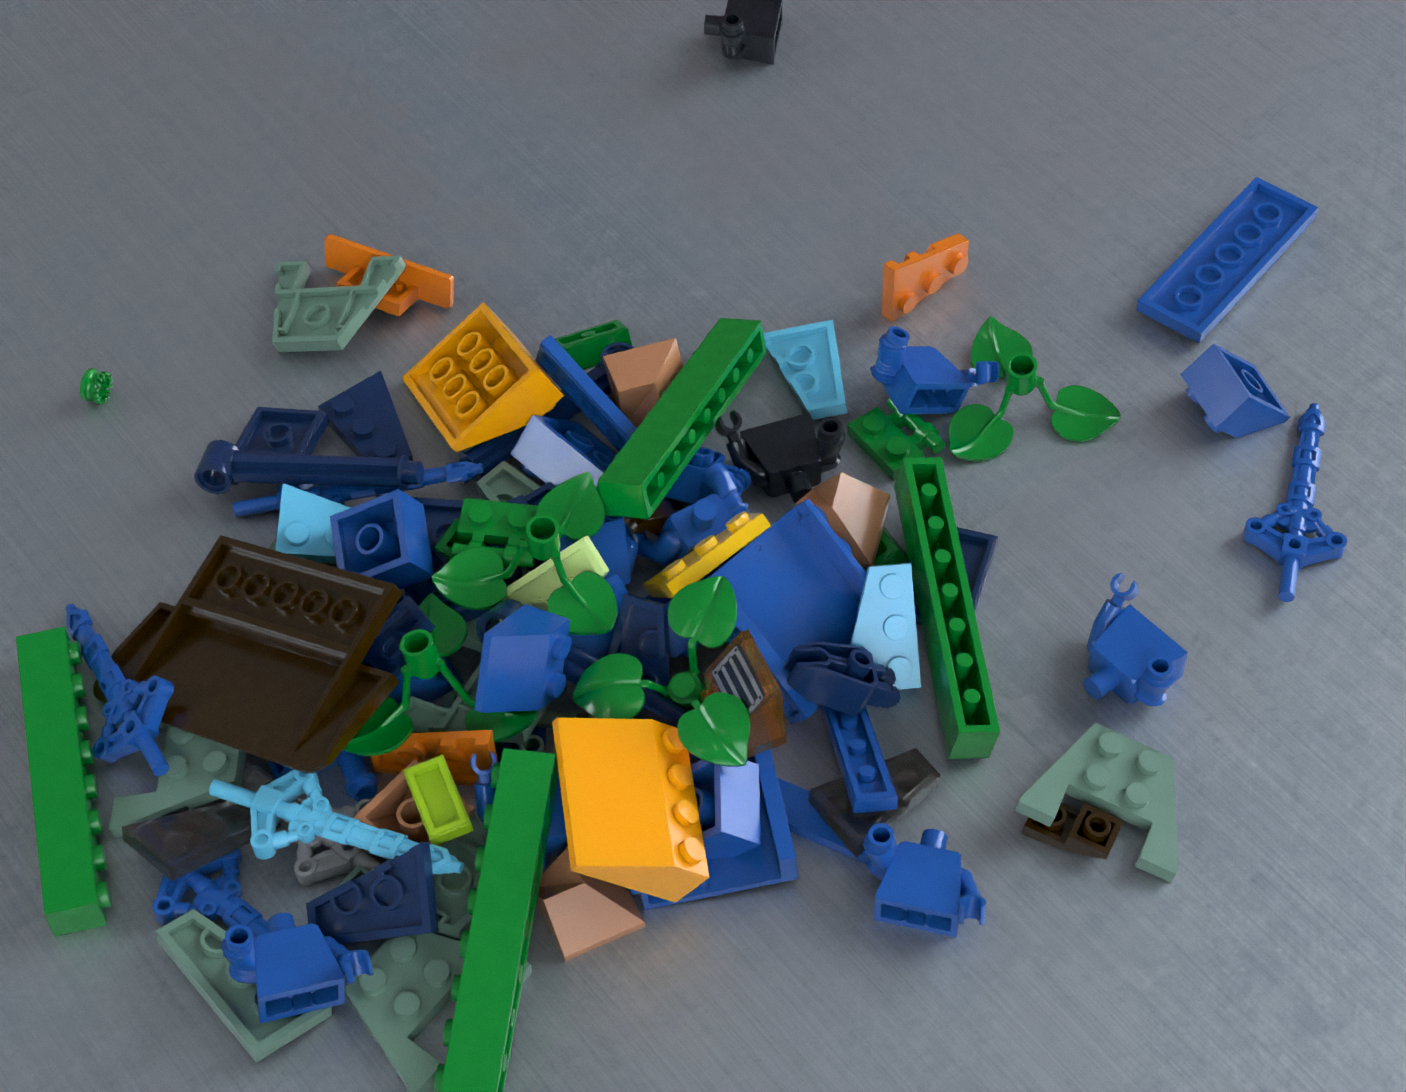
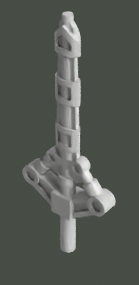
[241,761,381,886]

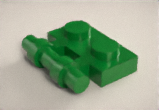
[847,398,946,481]
[452,498,538,570]

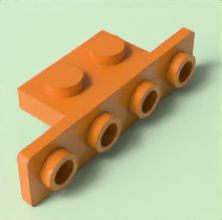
[325,234,454,317]

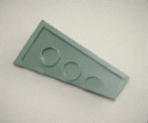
[156,909,332,1063]

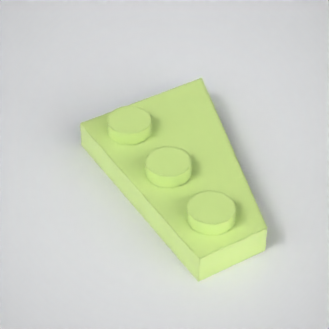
[490,536,610,622]

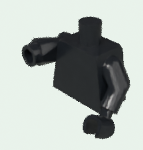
[704,0,783,65]
[715,410,846,503]

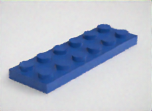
[1136,177,1319,344]

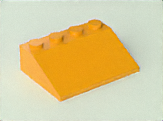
[402,302,564,452]
[552,718,709,903]

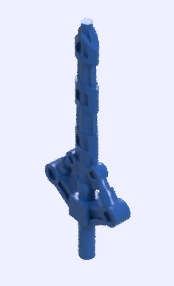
[1243,403,1347,602]
[233,461,484,517]
[65,604,174,776]
[135,828,269,939]

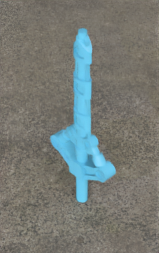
[209,770,464,874]

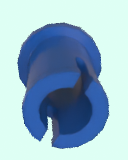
[336,750,378,802]

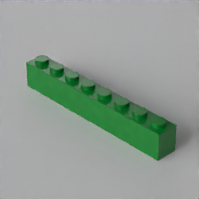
[597,318,767,519]
[894,457,1000,759]
[16,626,112,937]
[434,748,559,1092]

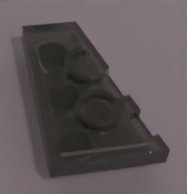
[808,748,940,858]
[122,801,281,881]

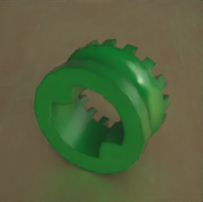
[80,368,113,405]

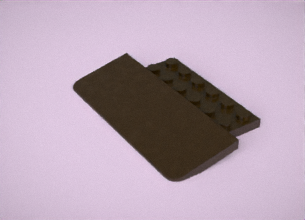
[93,535,403,774]

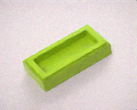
[402,754,474,845]

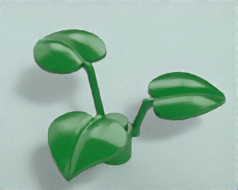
[949,316,1121,461]
[432,472,617,635]
[573,576,751,767]
[343,593,537,756]

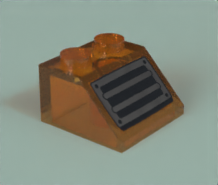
[701,629,787,758]

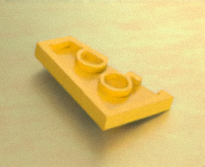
[643,511,771,598]

